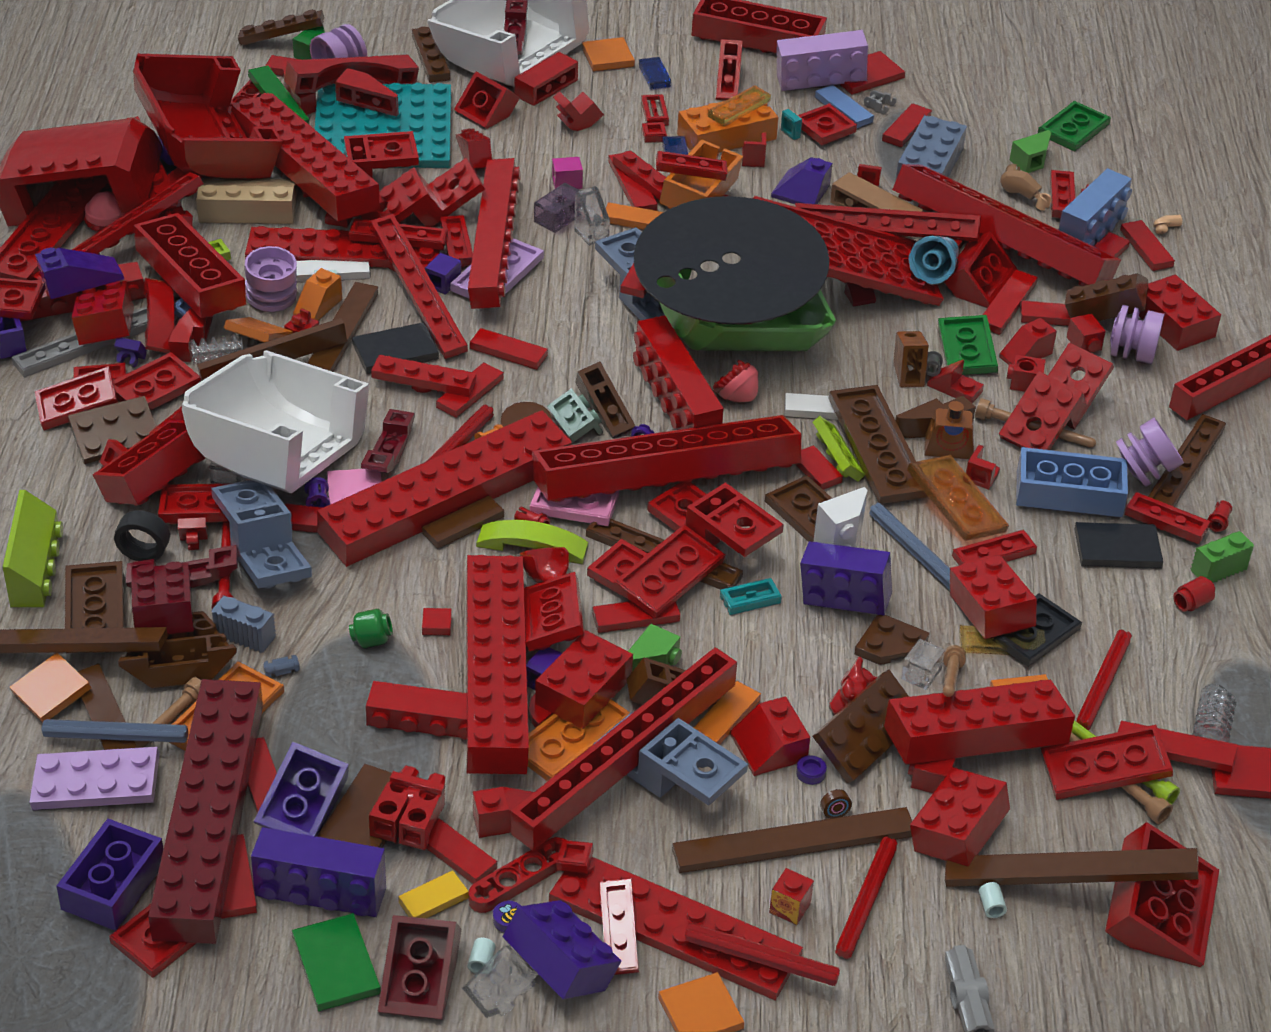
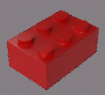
[1139,274,1221,351]
[72,280,134,345]
[950,555,1037,639]
[535,630,633,729]
[910,767,1010,867]

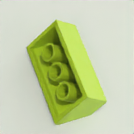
[3,490,63,607]

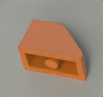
[293,268,342,321]

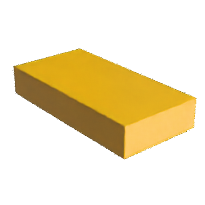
[398,870,469,919]

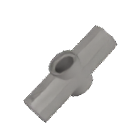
[944,945,995,1032]

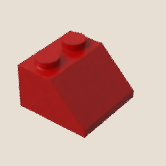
[454,71,520,129]
[730,696,811,776]

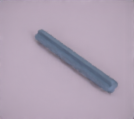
[869,503,950,590]
[41,719,189,743]

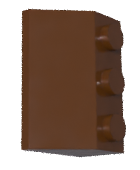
[1065,273,1149,321]

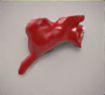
[829,657,877,715]

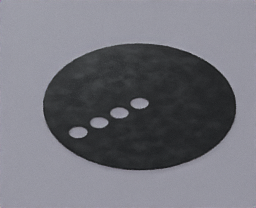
[634,196,829,324]

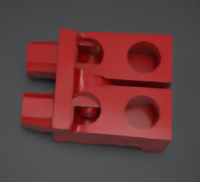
[369,765,446,850]

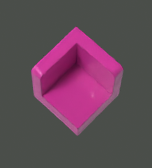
[552,157,583,191]

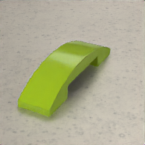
[476,520,588,564]

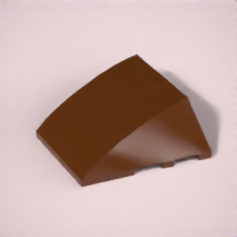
[118,611,237,688]

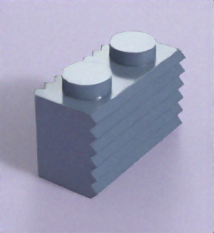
[212,596,276,653]

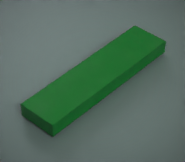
[248,66,309,124]

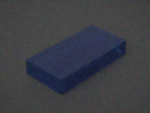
[638,57,671,89]
[662,136,688,155]

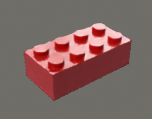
[92,420,205,506]

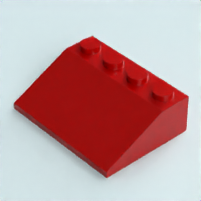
[1105,822,1219,967]

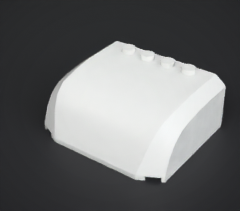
[428,0,590,87]
[182,351,369,494]

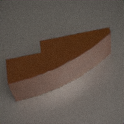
[896,396,976,438]

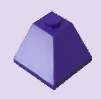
[771,157,833,204]

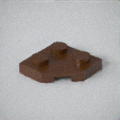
[854,615,930,665]

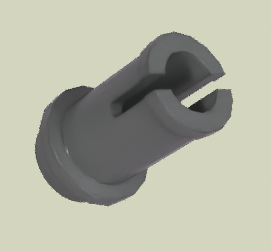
[926,351,943,376]

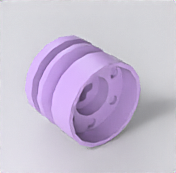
[310,24,367,59]
[245,246,297,312]
[1110,305,1164,365]
[1116,417,1184,487]

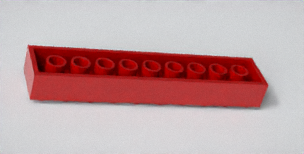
[231,93,380,221]
[892,164,1121,286]
[317,410,572,567]
[532,415,801,502]
[466,555,529,774]

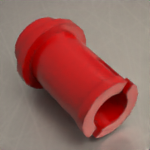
[1207,500,1232,532]
[514,506,550,525]

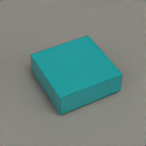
[780,109,802,140]

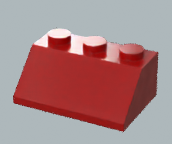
[944,231,1017,308]

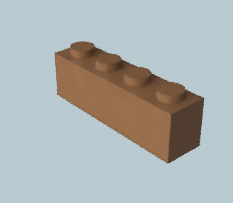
[830,172,923,238]

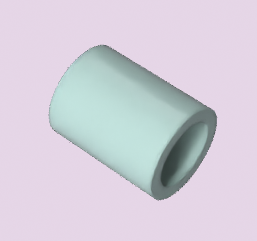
[979,882,1007,918]
[467,938,496,975]

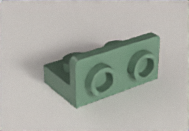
[547,388,603,442]

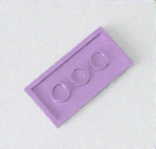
[450,238,544,298]
[29,747,160,810]

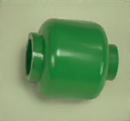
[349,608,393,649]

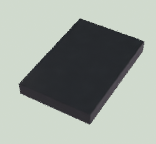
[352,322,439,374]
[1074,522,1163,569]
[988,593,1082,667]

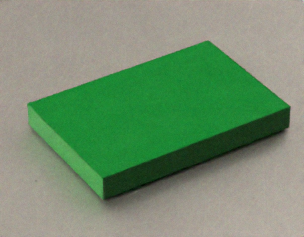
[1038,101,1111,152]
[938,315,998,375]
[292,913,381,1012]

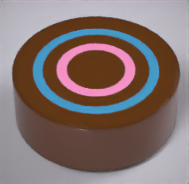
[820,789,852,819]

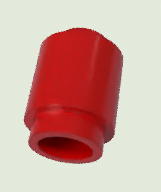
[1173,576,1215,612]

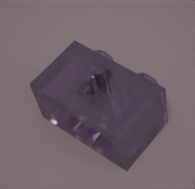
[534,183,586,233]

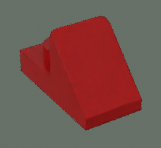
[927,360,984,403]

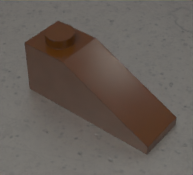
[575,361,635,438]
[626,657,720,705]

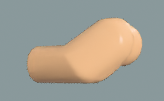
[1153,215,1182,234]

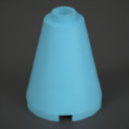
[909,236,959,284]

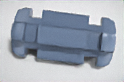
[263,655,299,678]

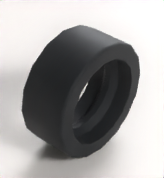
[114,510,171,561]

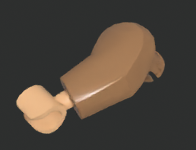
[1000,164,1052,211]

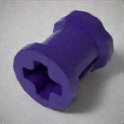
[304,477,330,508]

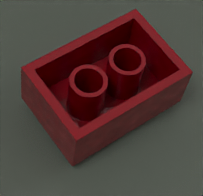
[131,562,194,634]

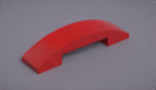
[144,278,174,353]

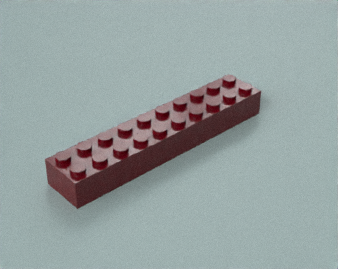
[148,679,263,944]

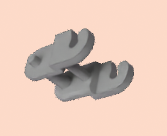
[863,90,897,114]

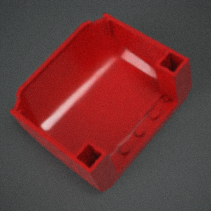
[133,53,283,178]
[0,118,162,227]

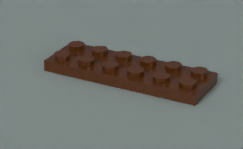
[828,385,930,504]

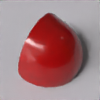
[519,547,569,583]

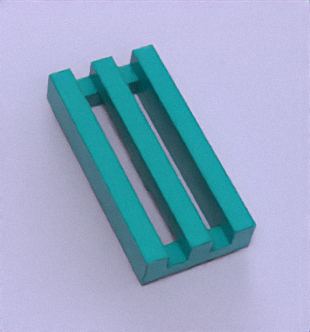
[720,578,782,615]

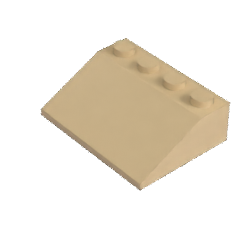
[196,177,298,224]

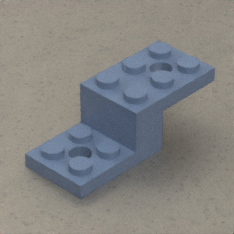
[595,227,665,320]
[212,480,312,588]
[593,712,748,806]

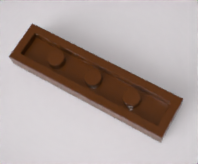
[238,9,325,46]
[412,26,450,83]

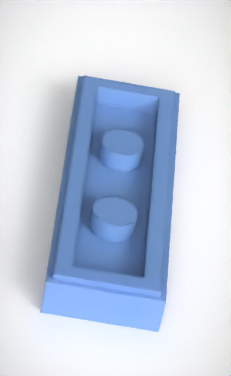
[815,84,874,128]

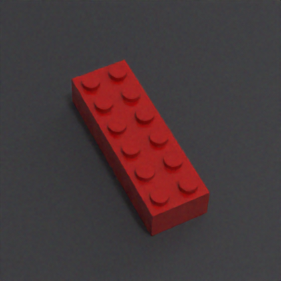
[691,0,827,53]
[134,213,246,318]
[633,315,724,430]
[884,679,1075,765]

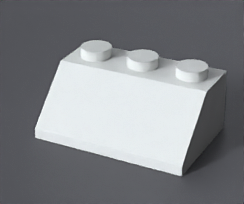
[813,487,868,548]

